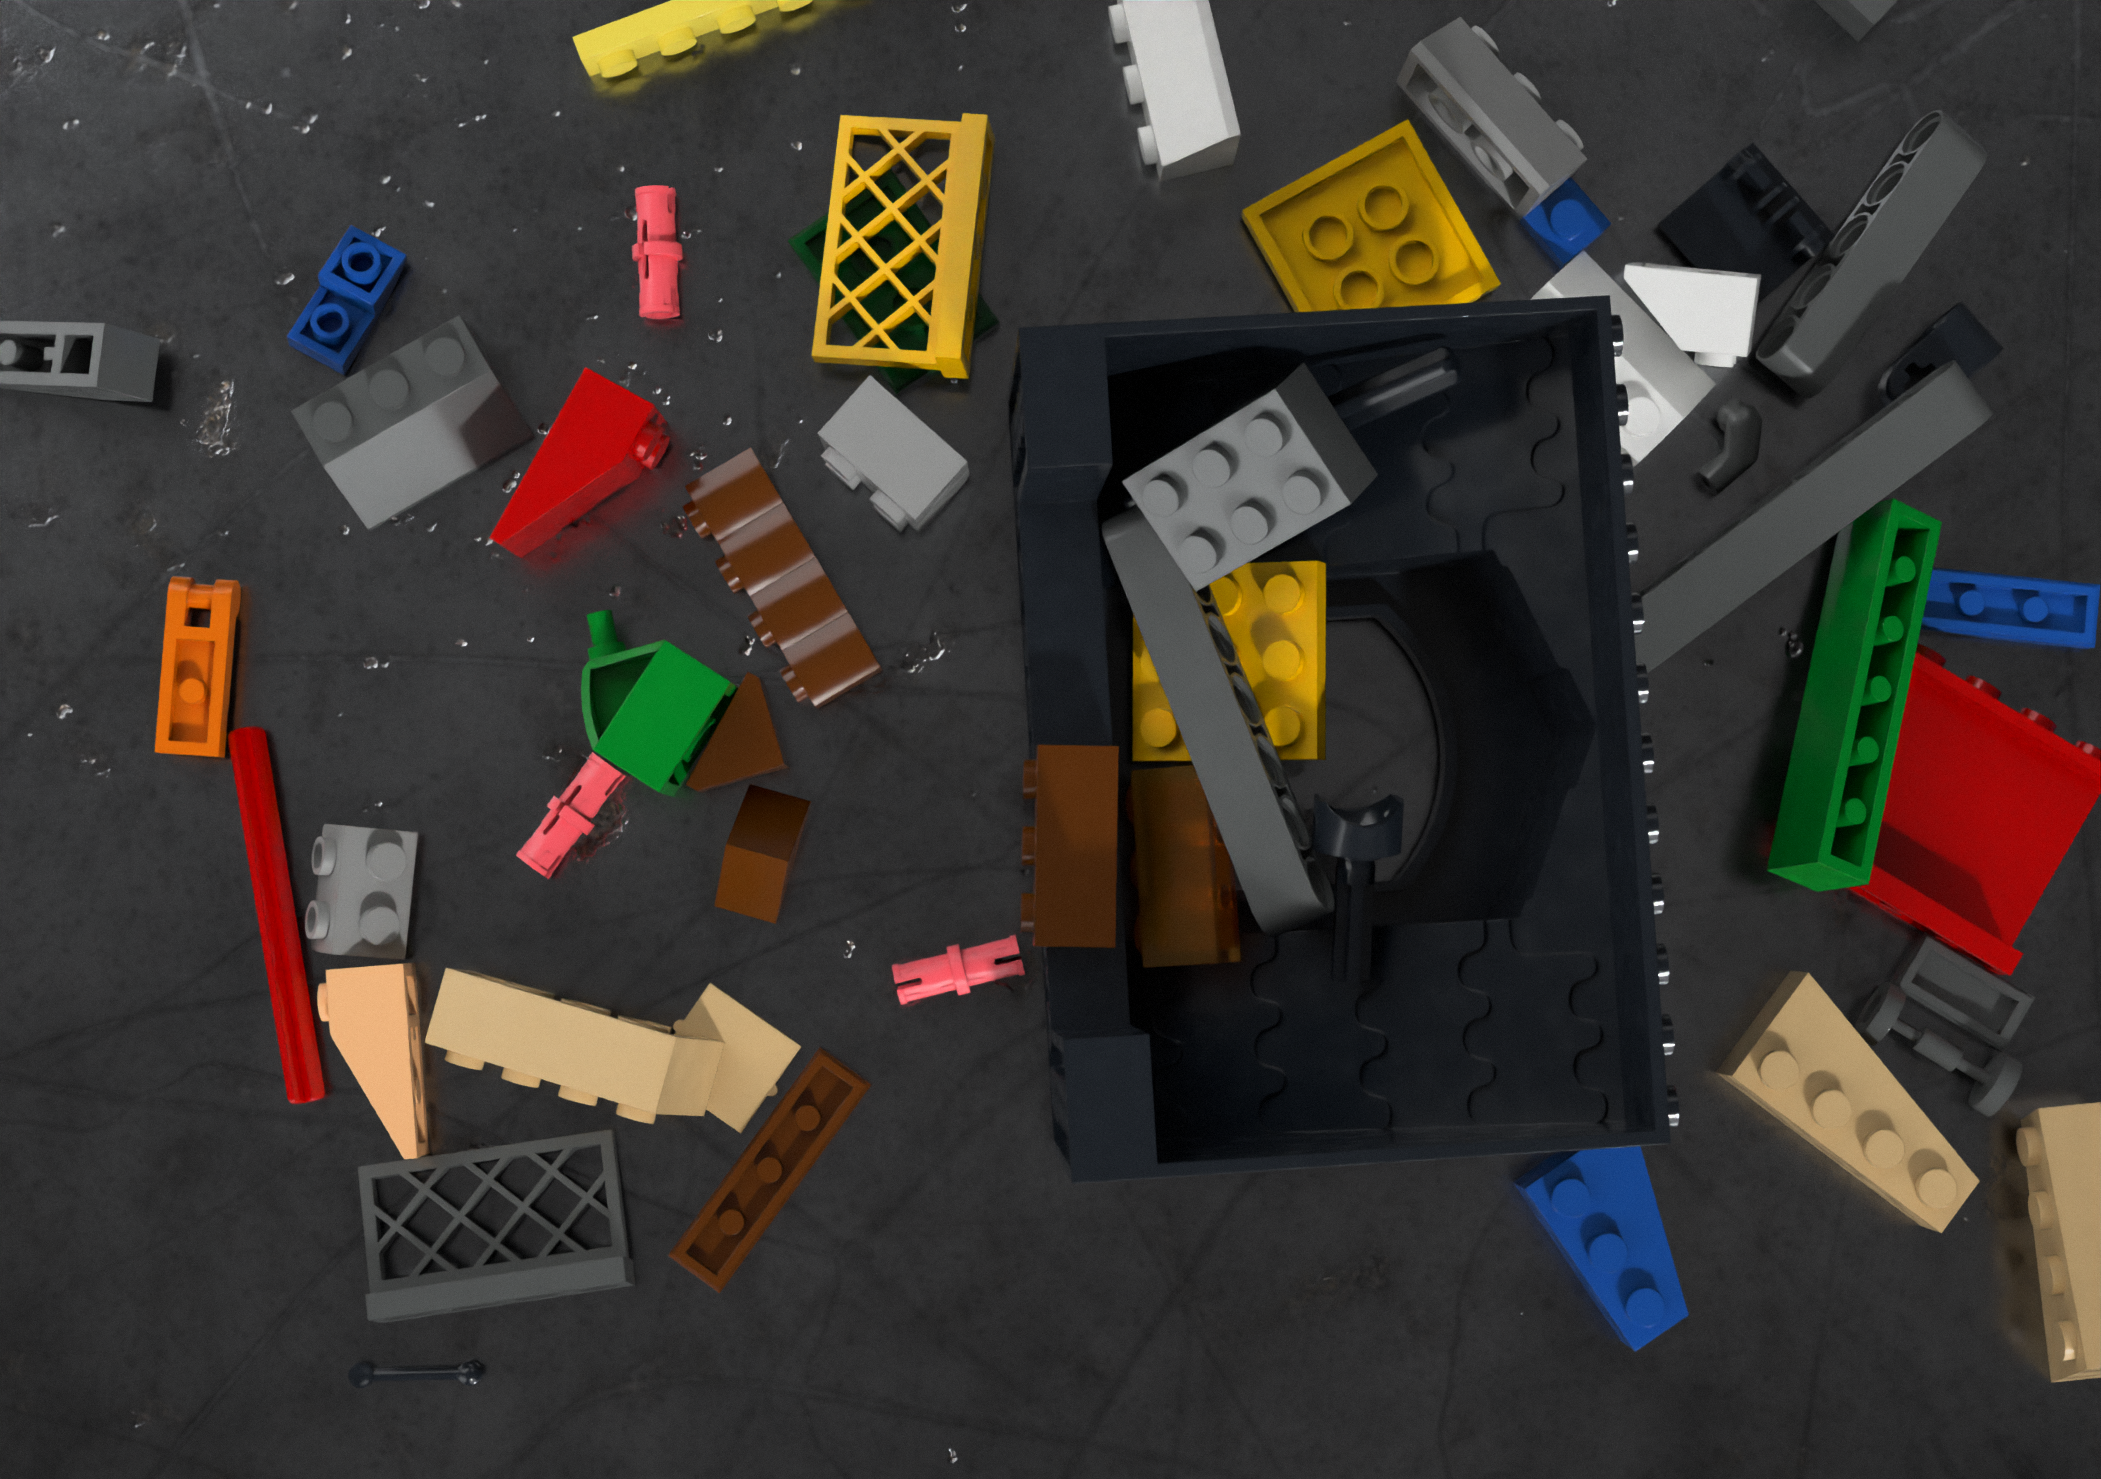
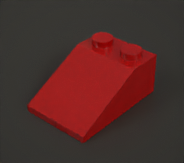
[489,367,670,558]

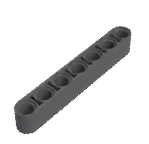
[1634,360,1994,673]
[1102,505,1335,938]

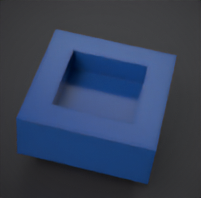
[1519,177,1612,269]

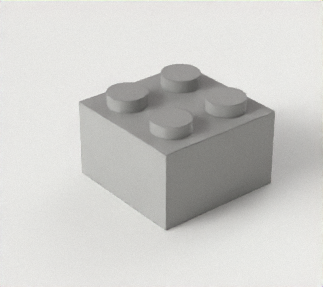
[818,375,970,535]

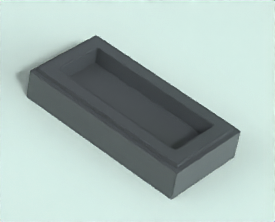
[1890,931,2035,1052]

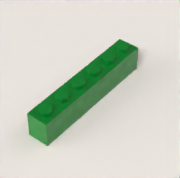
[1767,498,1942,892]

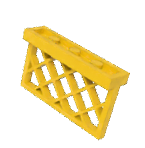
[811,113,995,379]

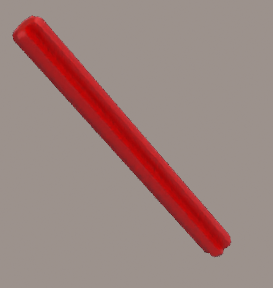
[228,726,325,1104]

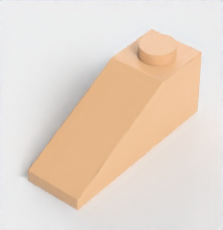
[317,962,429,1159]

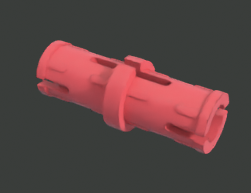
[632,185,683,319]
[516,752,626,879]
[892,934,1025,1005]

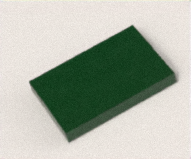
[788,169,1000,398]

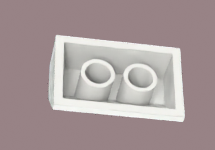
[1108,0,1241,182]
[1530,250,1716,467]

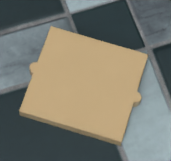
[673,983,802,1133]

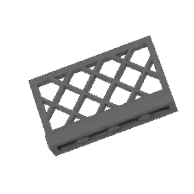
[358,1129,635,1323]

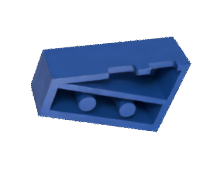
[1513,1146,1689,1352]

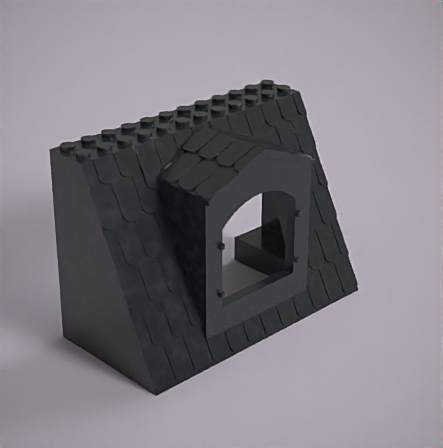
[1007,295,1679,1184]

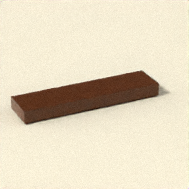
[668,1046,872,1293]

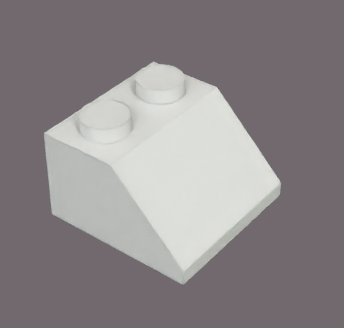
[1624,262,1761,367]

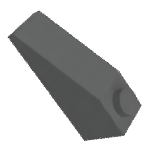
[0,321,160,402]

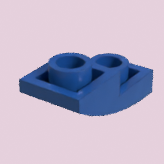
[287,225,407,375]

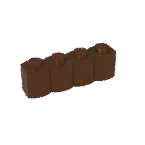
[682,447,883,709]

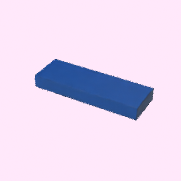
[1920,567,2100,649]

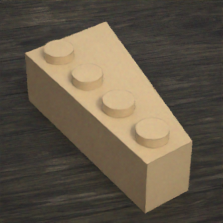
[424,968,725,1124]
[1716,971,1980,1233]
[2016,1102,2101,1383]

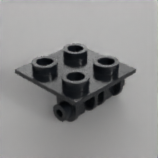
[1657,142,1835,304]

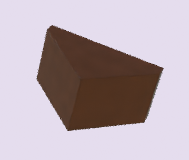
[686,672,789,793]
[714,784,811,924]

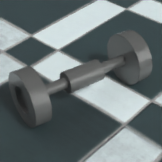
[1854,981,2023,1117]

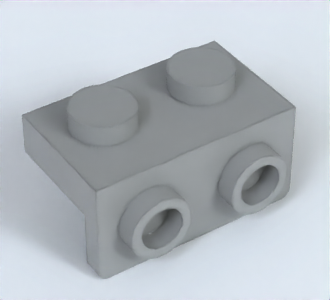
[305,824,418,960]

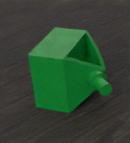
[581,610,738,797]

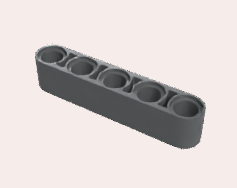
[1756,110,1987,399]

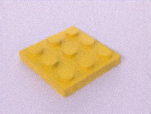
[1241,119,1501,312]
[1132,561,1326,762]

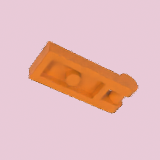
[154,576,241,758]

